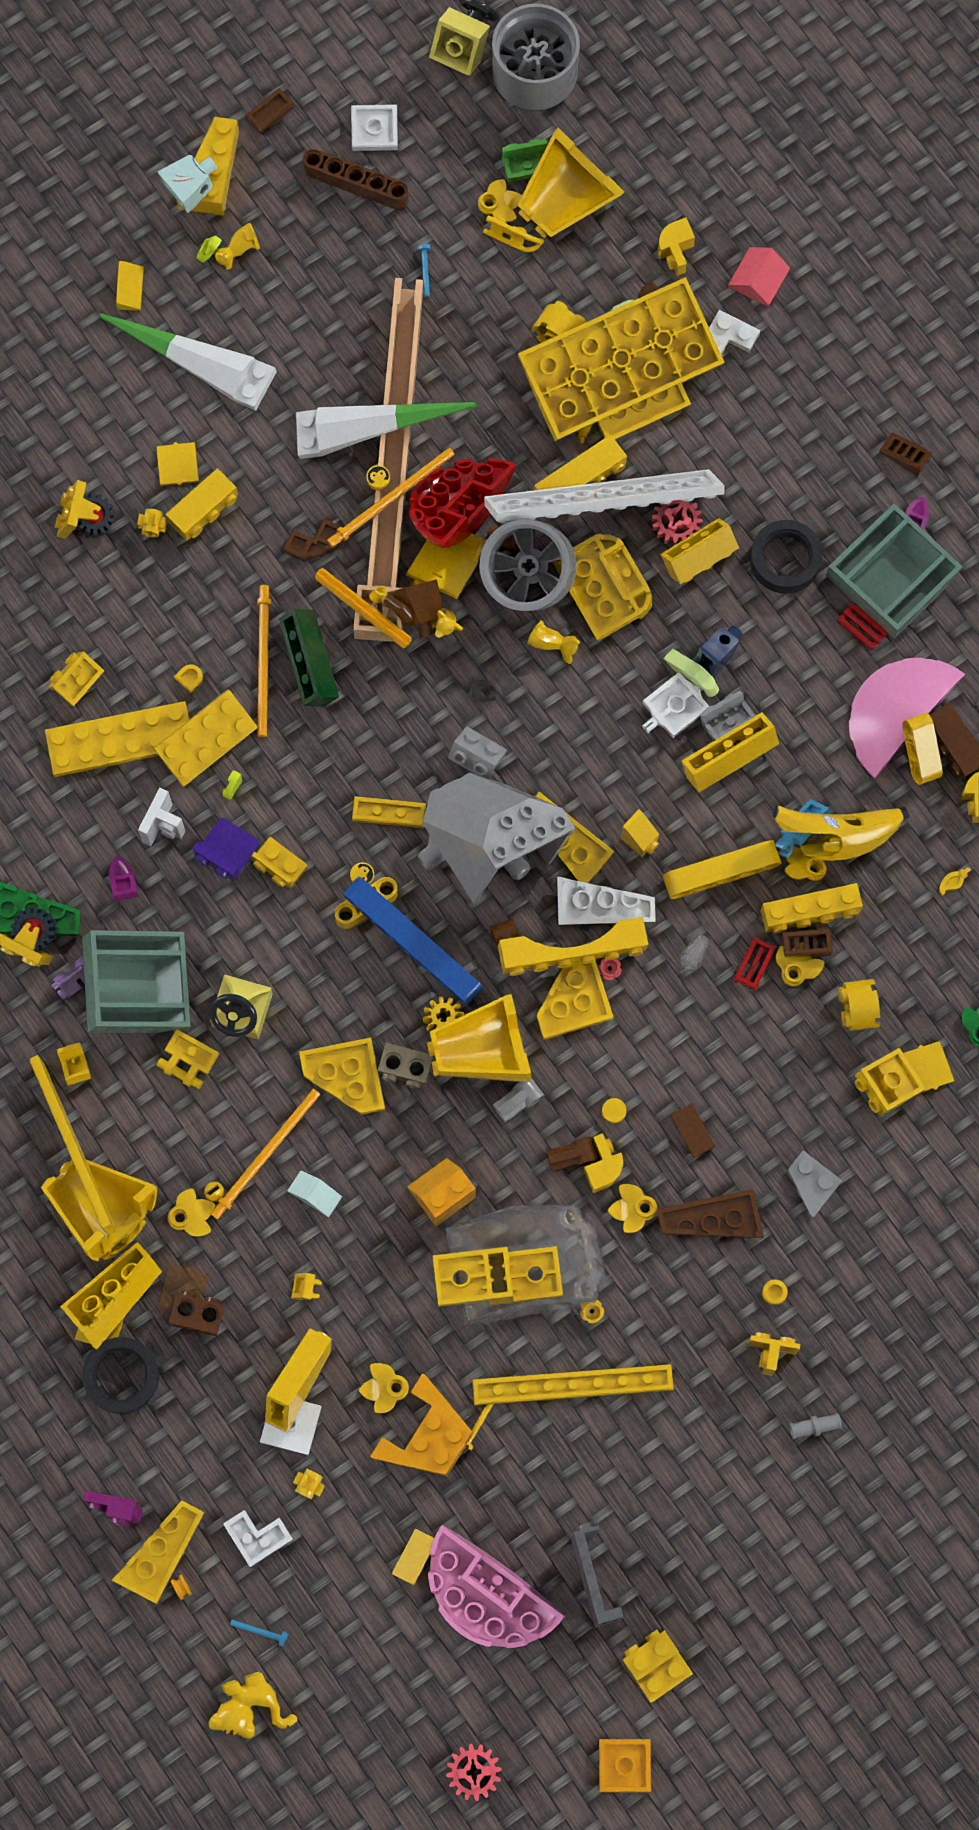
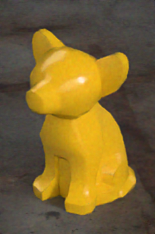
[213,223,260,270]
[430,608,463,638]
[527,620,580,664]

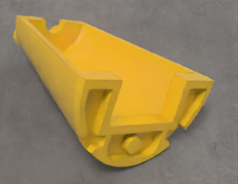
[518,128,625,238]
[427,994,532,1082]
[41,1160,157,1261]

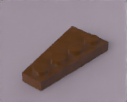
[657,1189,764,1238]

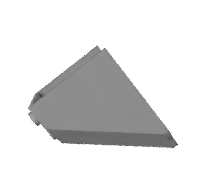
[423,773,575,903]

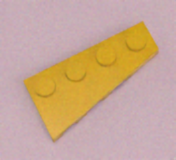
[535,792,614,883]
[112,1501,205,1604]

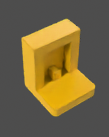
[57,1043,91,1086]

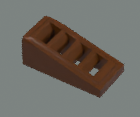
[879,433,932,476]
[782,929,833,957]

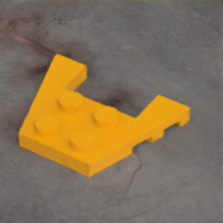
[370,1373,474,1476]

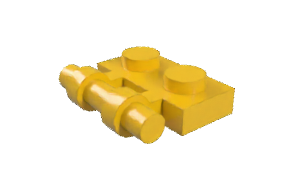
[156,1029,220,1089]

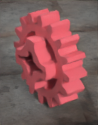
[651,500,703,546]
[446,1744,502,1801]

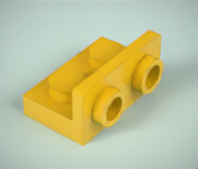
[48,651,104,706]
[251,837,308,889]

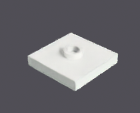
[351,105,398,151]
[260,1401,322,1455]

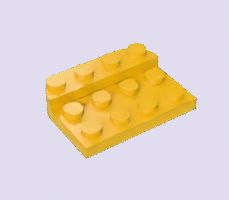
[553,533,652,641]

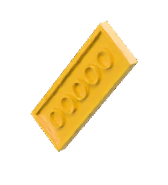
[45,701,189,777]

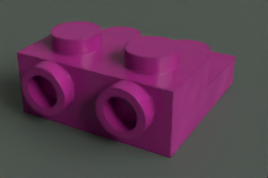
[83,1490,143,1527]

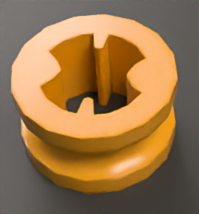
[170,1574,192,1600]

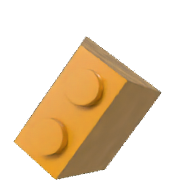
[407,1158,476,1226]

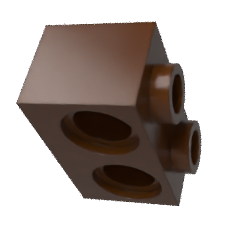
[169,1291,225,1337]

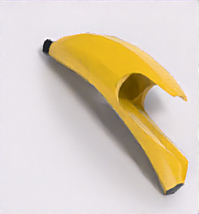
[772,805,910,860]

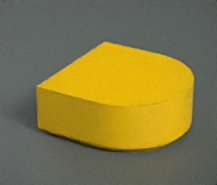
[174,664,203,694]

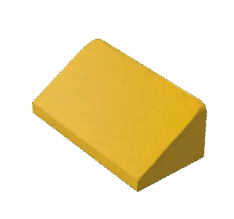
[116,261,144,311]
[392,1529,435,1586]

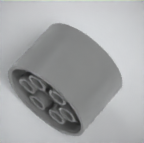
[492,4,580,110]

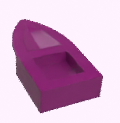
[905,497,929,530]
[109,855,138,901]

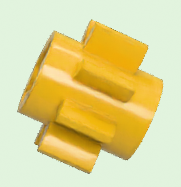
[137,509,167,537]
[293,1469,325,1500]

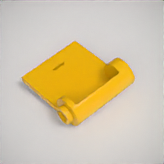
[406,534,487,599]

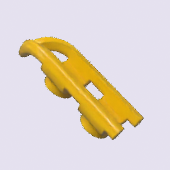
[483,215,544,252]

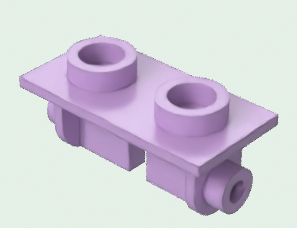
[51,956,85,999]

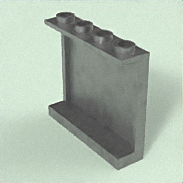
[571,1522,624,1627]

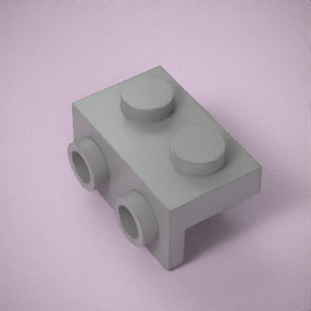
[700,691,756,741]
[448,726,507,779]

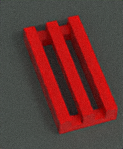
[836,602,888,651]
[733,937,776,991]

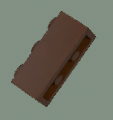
[930,703,979,782]

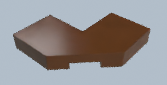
[283,519,343,562]

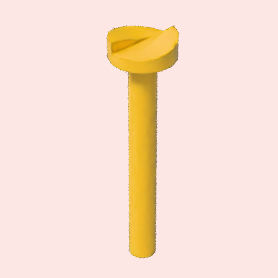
[466,1404,494,1451]

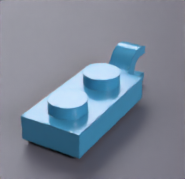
[775,799,830,858]

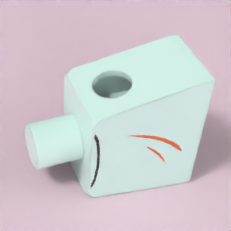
[158,155,217,213]

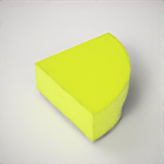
[196,236,222,263]
[223,770,243,800]

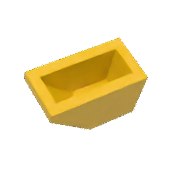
[621,809,659,857]

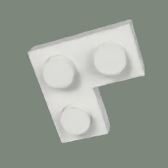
[709,310,760,355]
[223,1510,293,1567]

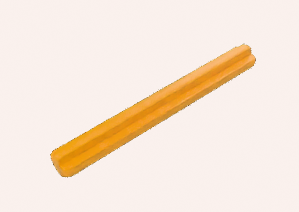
[315,568,411,648]

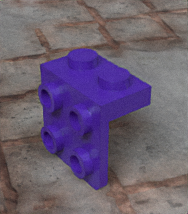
[192,818,259,881]

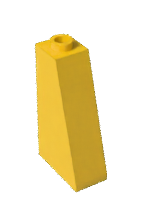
[265,1329,332,1433]

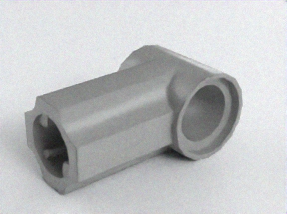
[493,1079,545,1122]

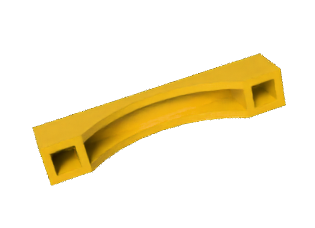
[498,917,648,976]

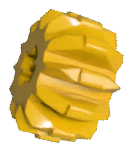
[423,997,464,1032]

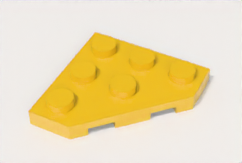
[536,961,614,1040]
[299,1038,385,1115]

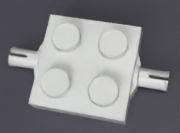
[642,672,709,738]

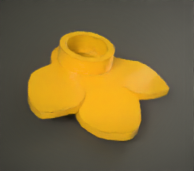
[478,179,522,222]
[784,838,827,881]
[776,942,824,987]
[608,1184,657,1233]
[168,1188,215,1237]
[359,1363,409,1413]

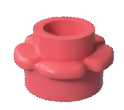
[598,958,622,980]

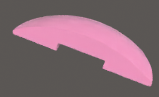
[849,658,965,779]
[428,1525,565,1648]

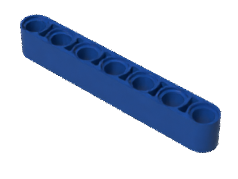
[342,876,483,1006]

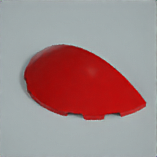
[410,458,516,548]

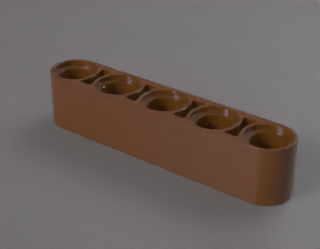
[303,149,409,210]

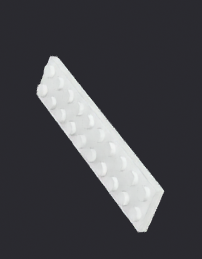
[484,469,725,524]

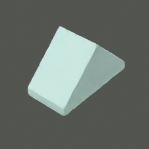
[287,1171,342,1218]

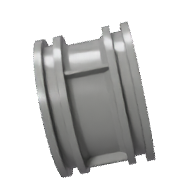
[480,519,577,611]

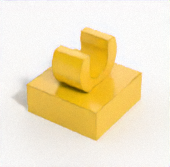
[291,1273,322,1300]

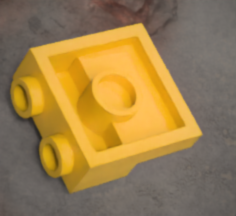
[855,1048,926,1116]
[622,1630,693,1703]

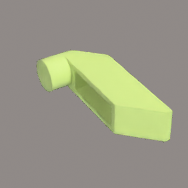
[663,649,719,697]

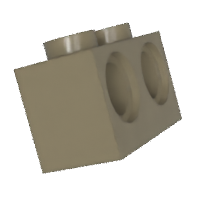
[378,1043,433,1089]

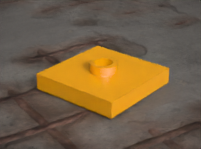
[599,1739,651,1792]

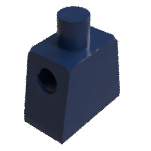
[694,626,742,678]

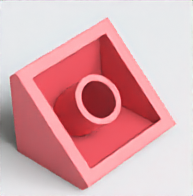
[728,247,790,307]

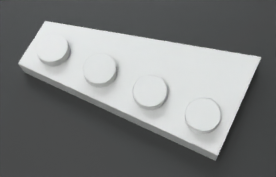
[557,876,655,925]

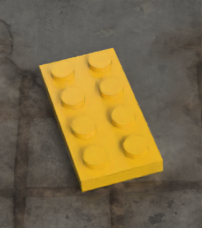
[153,689,258,786]

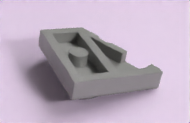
[788,1151,842,1219]

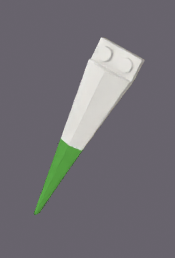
[99,314,277,411]
[296,402,477,459]

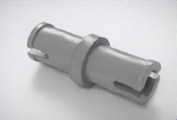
[789,1413,842,1439]

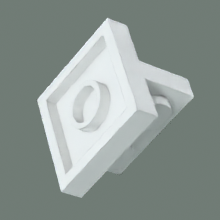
[138,788,185,846]

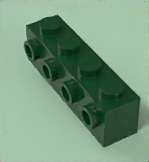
[279,609,339,707]

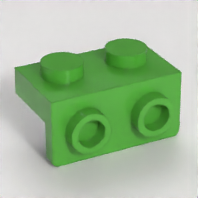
[502,139,548,183]

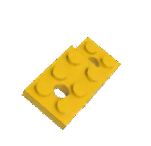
[433,1246,563,1307]

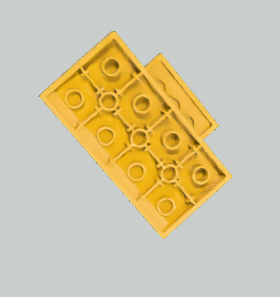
[518,277,725,441]

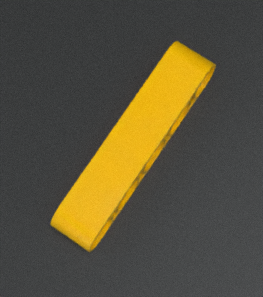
[662,840,782,899]

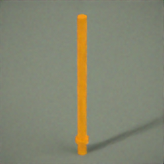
[327,448,455,548]
[257,585,271,738]
[210,1089,320,1220]

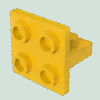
[747,1332,801,1376]

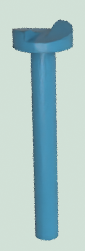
[417,244,431,298]
[230,1619,289,1647]

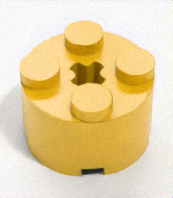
[532,301,587,343]
[838,979,880,1031]

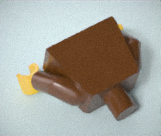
[369,579,443,638]

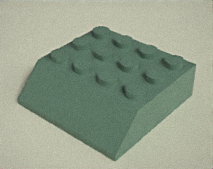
[826,504,963,639]
[82,930,190,1033]

